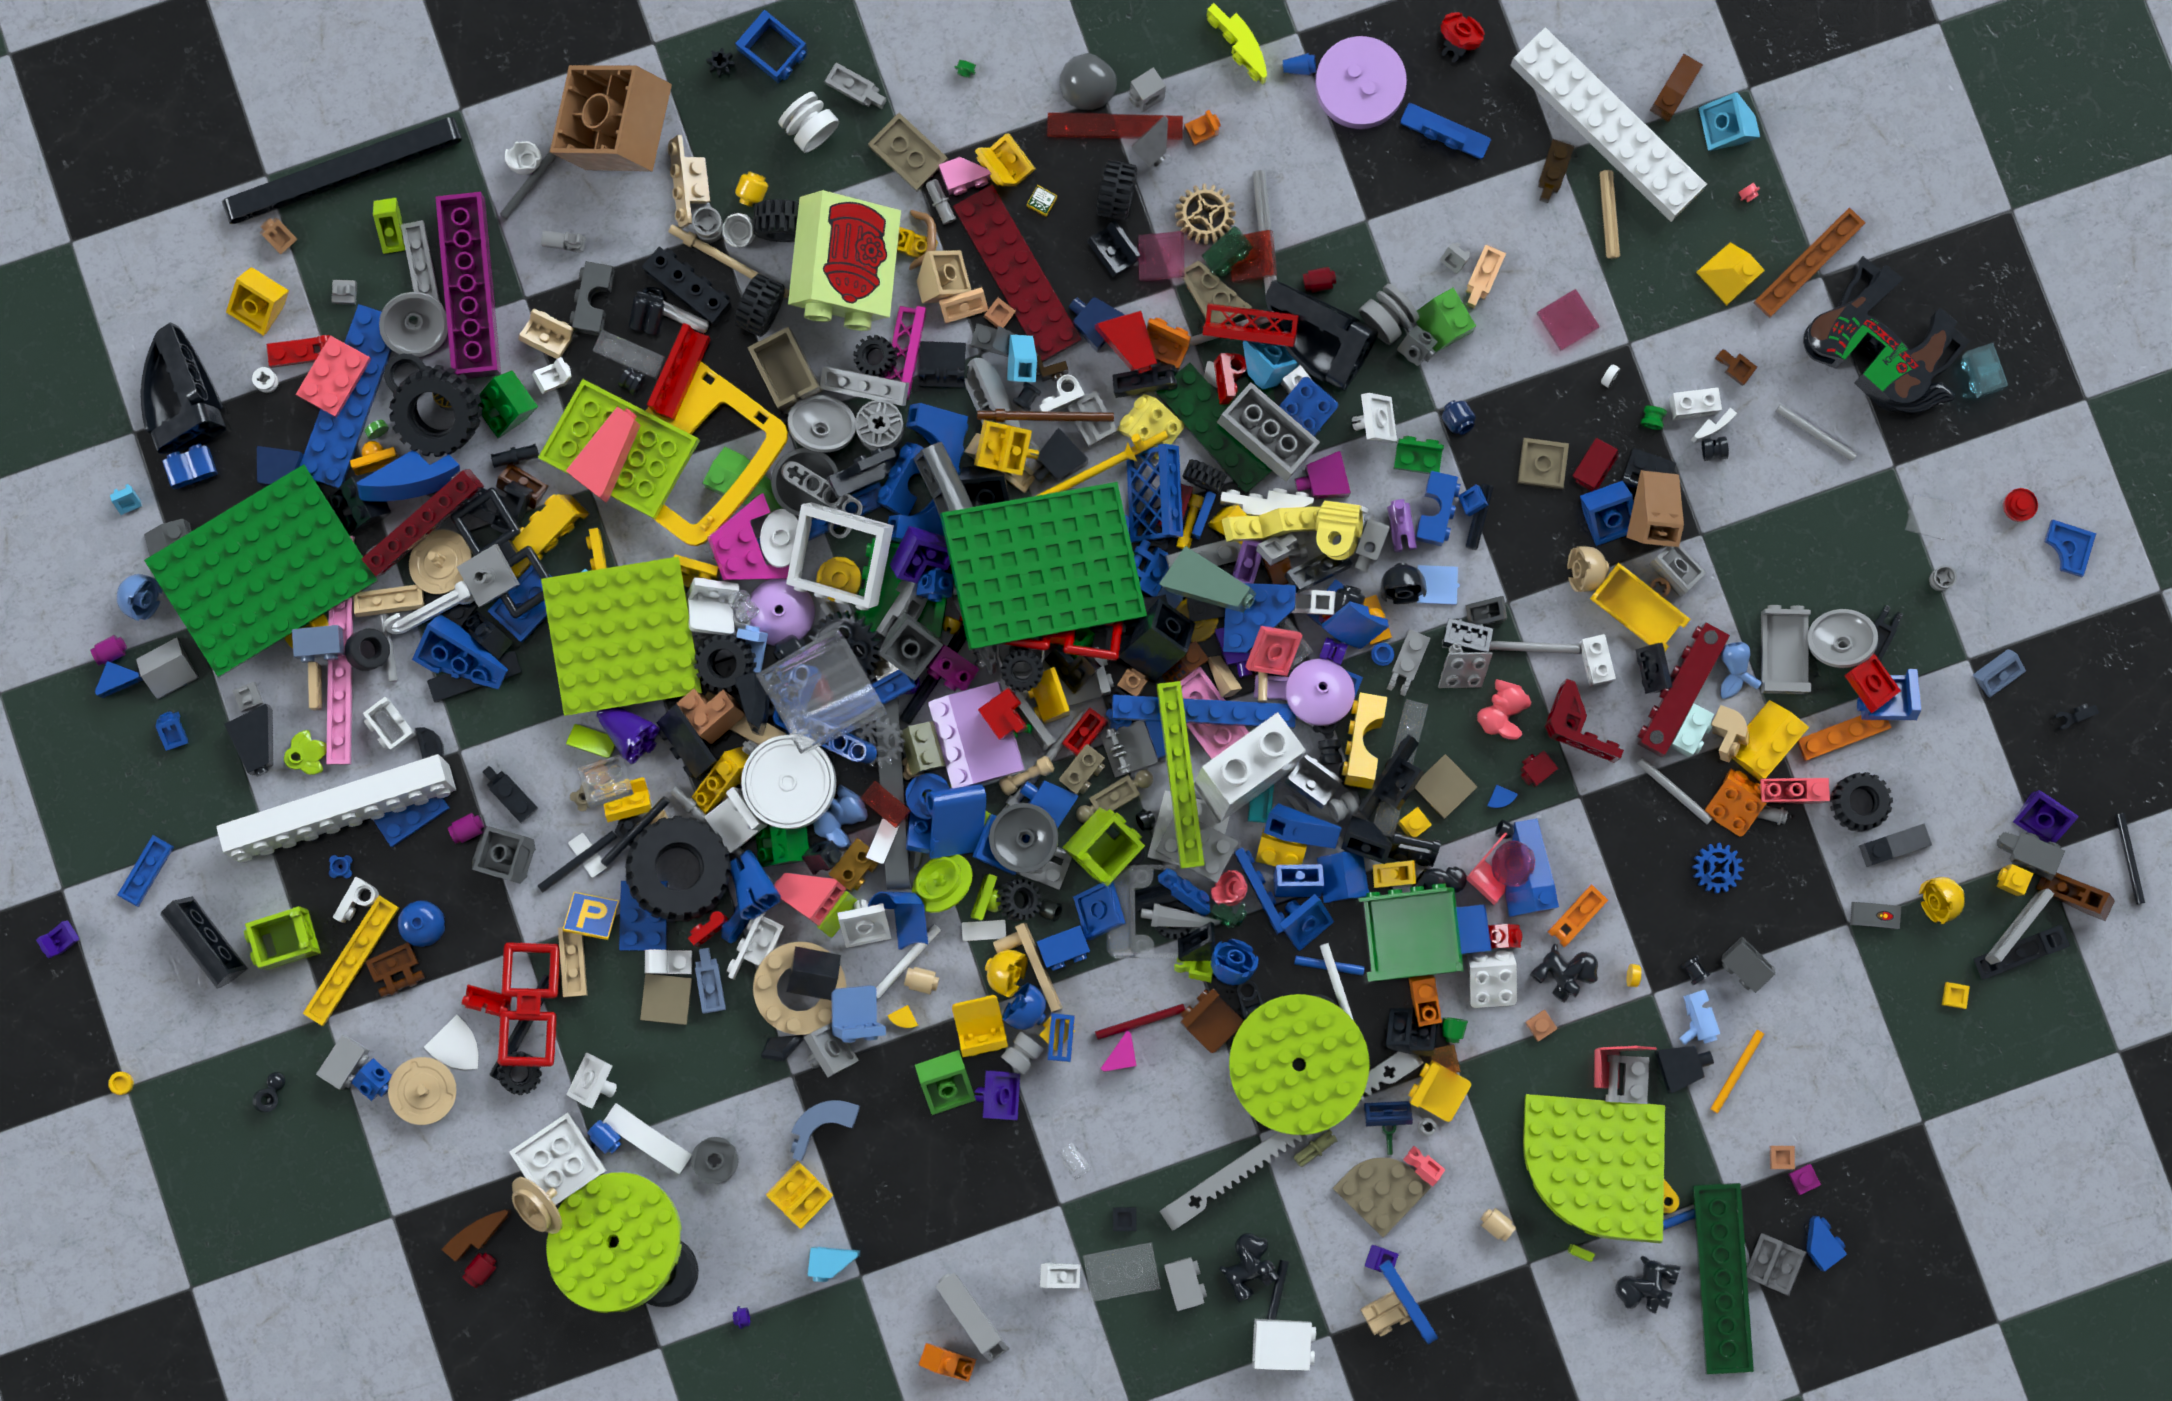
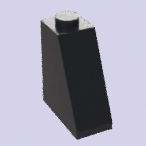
[224,704,274,776]

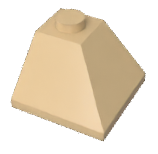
[916,250,971,303]

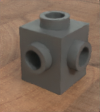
[1397,325,1438,366]

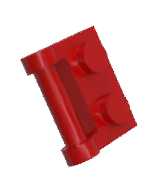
[688,911,728,947]

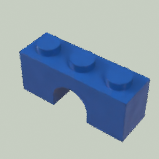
[876,442,924,516]
[1415,471,1461,546]

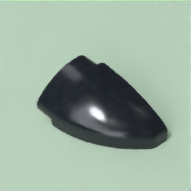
[1266,280,1379,391]
[140,322,226,454]

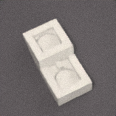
[1691,408,1737,443]

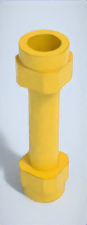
[1176,494,1204,549]

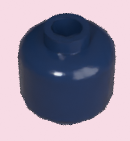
[1442,400,1476,435]

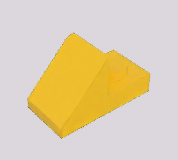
[1373,861,1416,888]

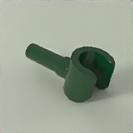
[1381,1125,1396,1155]

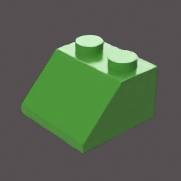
[1416,287,1476,353]
[915,1050,976,1115]

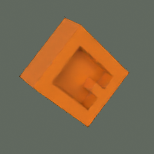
[1184,110,1221,146]

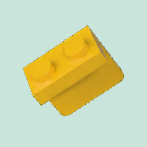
[975,133,1036,186]
[952,995,1008,1057]
[1408,1060,1471,1122]

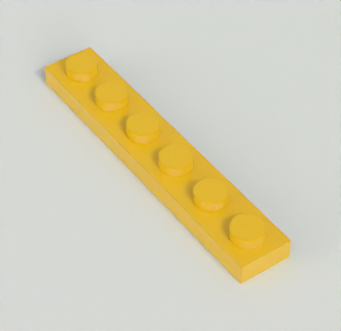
[302,895,399,1026]

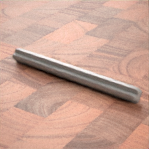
[1253,170,1277,294]

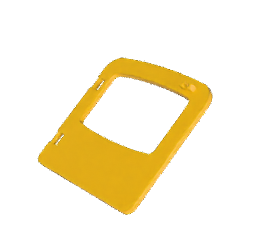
[646,362,788,546]

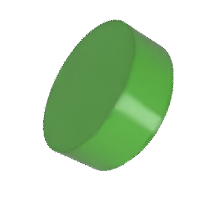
[365,420,389,440]

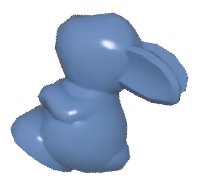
[813,785,868,848]

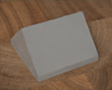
[1649,545,1706,598]
[136,637,199,699]

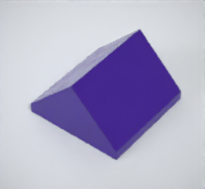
[2013,790,2078,843]

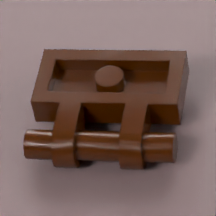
[366,942,425,997]

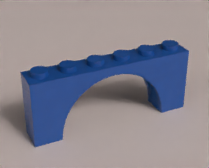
[888,403,968,542]

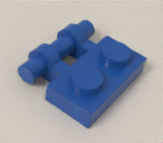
[1133,539,1169,597]

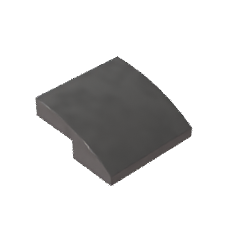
[1747,1233,1807,1296]

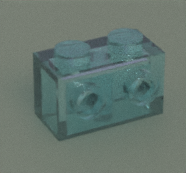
[1961,343,2008,398]

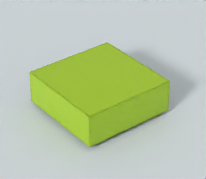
[1567,1244,1595,1262]

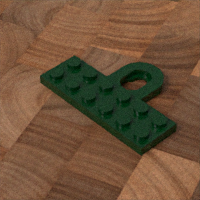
[1156,363,1275,495]

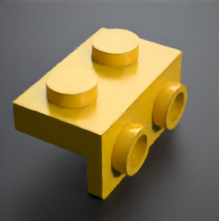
[1255,828,1307,867]

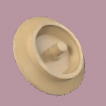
[409,529,472,594]
[388,1057,457,1125]
[512,1177,562,1234]

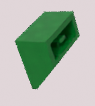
[478,370,538,439]
[755,823,809,868]

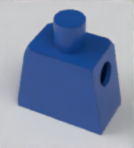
[1020,781,1079,828]

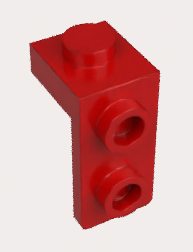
[1488,924,1522,949]

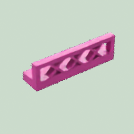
[885,306,927,400]

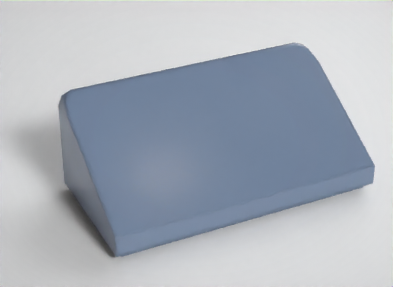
[1973,649,2026,697]

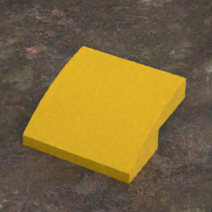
[765,1161,833,1229]

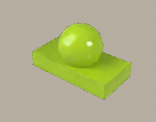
[970,874,1001,920]

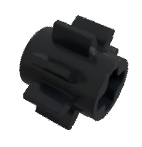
[706,48,735,78]

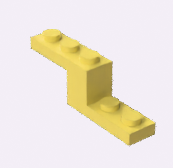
[1222,506,1321,542]

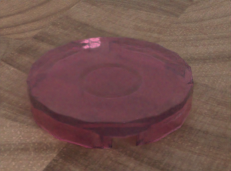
[1491,841,1535,887]

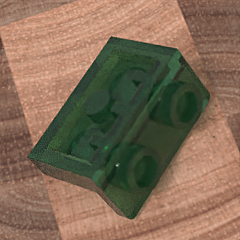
[1201,226,1253,277]
[1208,902,1247,929]

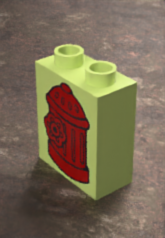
[788,190,901,331]

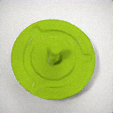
[912,854,973,913]

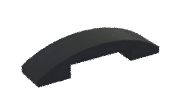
[1973,925,2070,980]

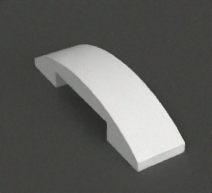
[603,1103,692,1174]

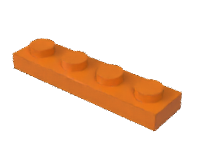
[1797,715,1892,761]

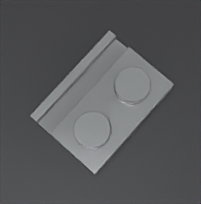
[1067,391,1117,447]

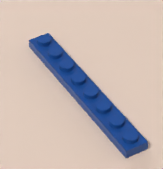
[1112,695,1296,729]

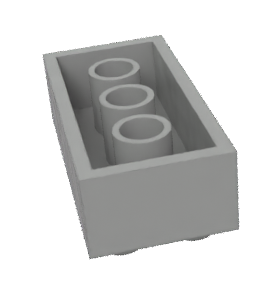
[1217,382,1320,482]

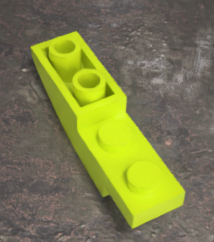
[1207,3,1267,84]

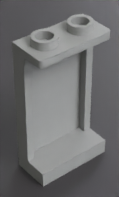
[1761,605,1811,695]

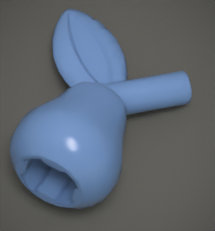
[1720,642,1762,699]

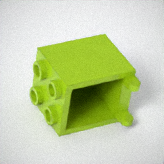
[1062,807,1145,886]
[244,907,321,970]

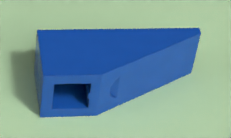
[1264,803,1342,849]

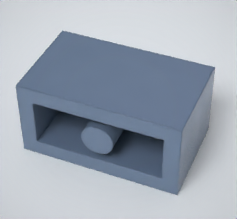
[292,625,344,663]

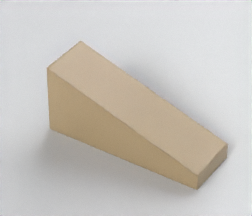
[1208,656,1242,698]

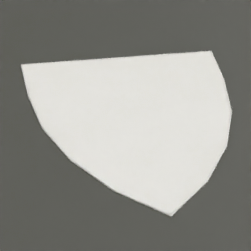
[424,1015,479,1070]

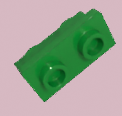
[1393,436,1444,474]

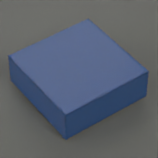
[1458,484,1488,517]

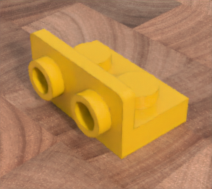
[674,554,720,588]
[600,777,652,823]

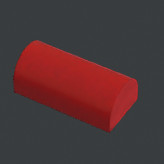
[1062,707,1108,756]

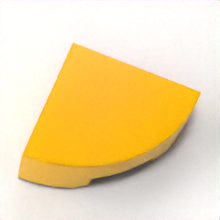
[887,1005,918,1028]

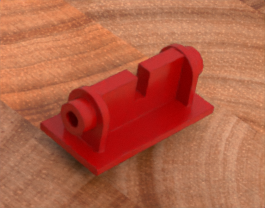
[461,984,512,1018]

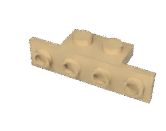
[667,135,710,229]

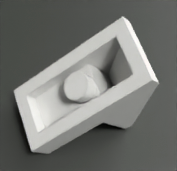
[1040,1263,1080,1288]

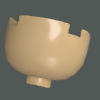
[1567,546,1609,592]

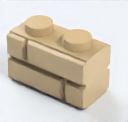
[1360,1291,1412,1336]

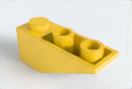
[692,747,749,814]

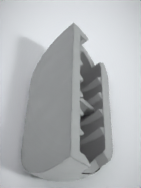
[965,358,1020,428]

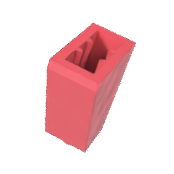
[774,873,846,926]

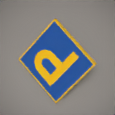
[563,892,619,940]

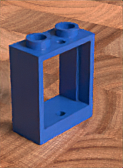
[735,10,807,83]

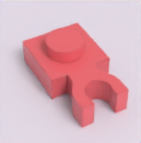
[1403,1146,1446,1187]

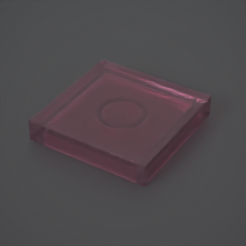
[1138,231,1185,281]
[1536,289,1600,351]

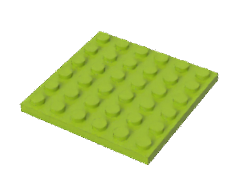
[541,556,702,716]

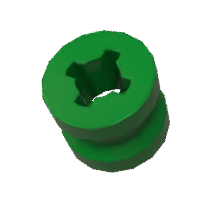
[1641,405,1667,430]

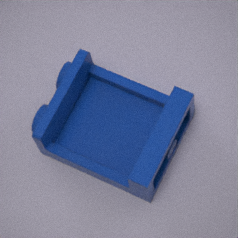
[1857,669,1921,721]

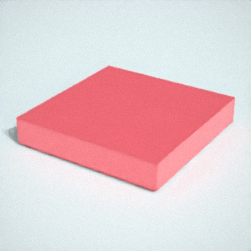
[1245,626,1303,676]

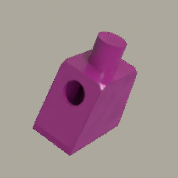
[1294,451,1351,499]

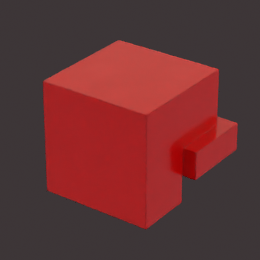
[978,688,1028,740]

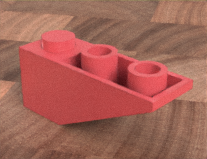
[1760,778,1830,804]

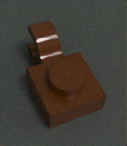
[1715,349,1757,386]

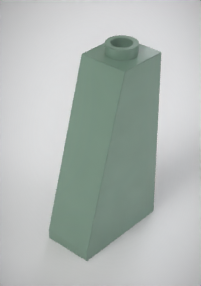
[1159,546,1256,613]

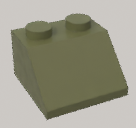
[900,721,946,776]

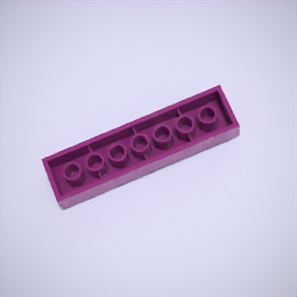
[435,192,501,379]

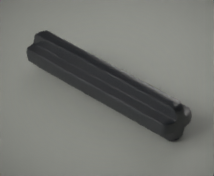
[1465,484,1493,550]

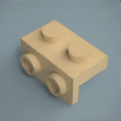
[518,309,573,359]

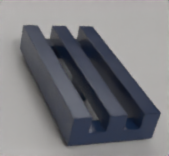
[1364,1101,1413,1127]

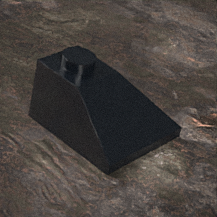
[960,466,1010,507]

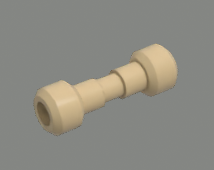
[999,756,1054,796]

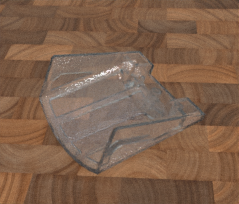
[756,628,888,755]

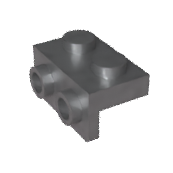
[1285,754,1342,809]

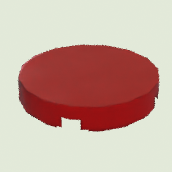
[1441,12,1484,50]

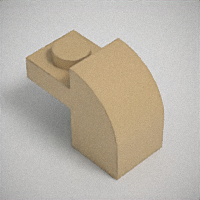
[1711,705,1749,762]

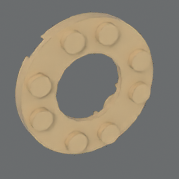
[753,942,846,1035]

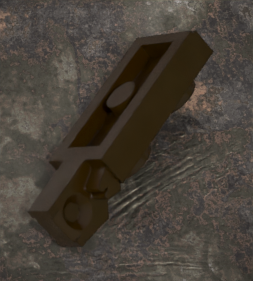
[1538,139,1574,203]

